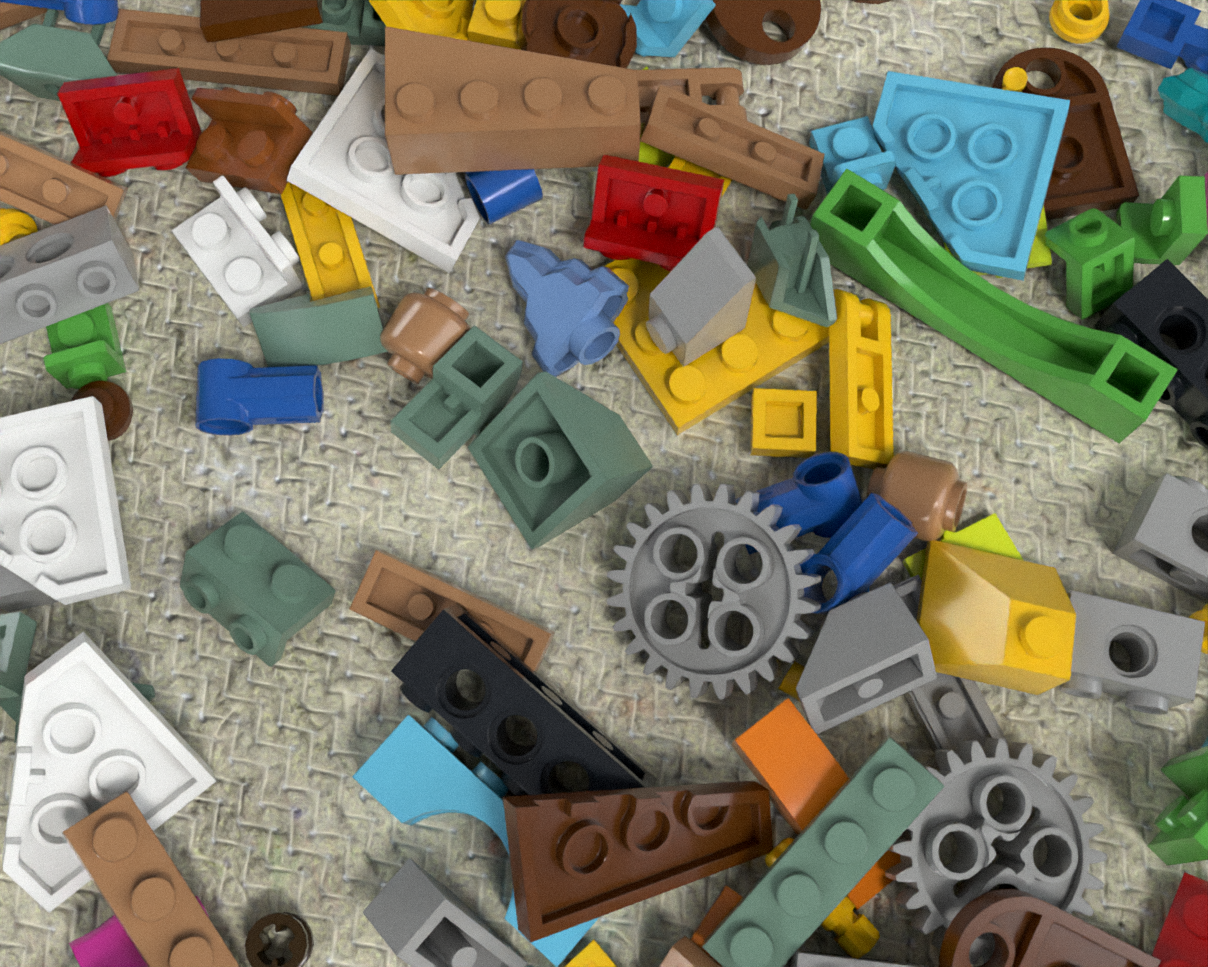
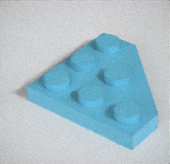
[872,71,1070,281]

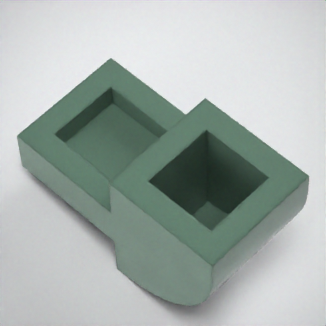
[390,325,523,470]

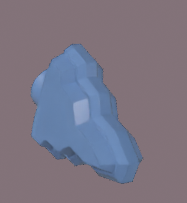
[505,240,629,377]

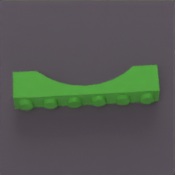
[810,168,1178,444]

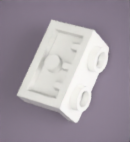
[171,175,303,328]

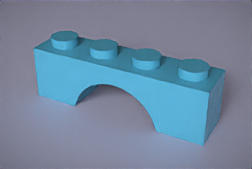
[352,714,599,967]

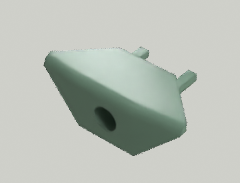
[0,9,117,101]
[747,193,837,327]

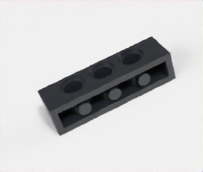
[1093,259,1208,449]
[391,603,657,796]

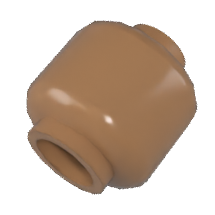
[380,288,471,384]
[867,451,968,542]

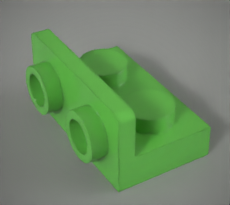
[1147,746,1208,866]

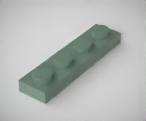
[702,735,945,967]

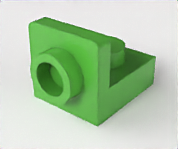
[1116,175,1208,265]
[1045,208,1135,320]
[43,303,126,389]

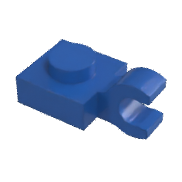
[1117,0,1208,75]

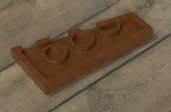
[503,780,773,942]

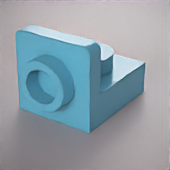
[620,0,716,58]
[809,116,896,195]

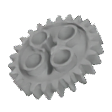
[607,484,821,700]
[885,738,1107,965]

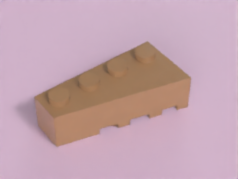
[385,26,641,175]

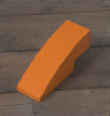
[731,698,901,910]

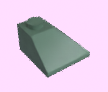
[468,371,653,549]

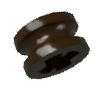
[245,912,314,967]

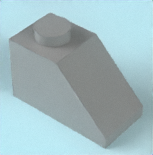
[646,226,756,367]
[796,582,937,735]
[363,858,528,967]

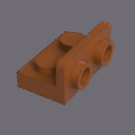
[185,87,313,194]

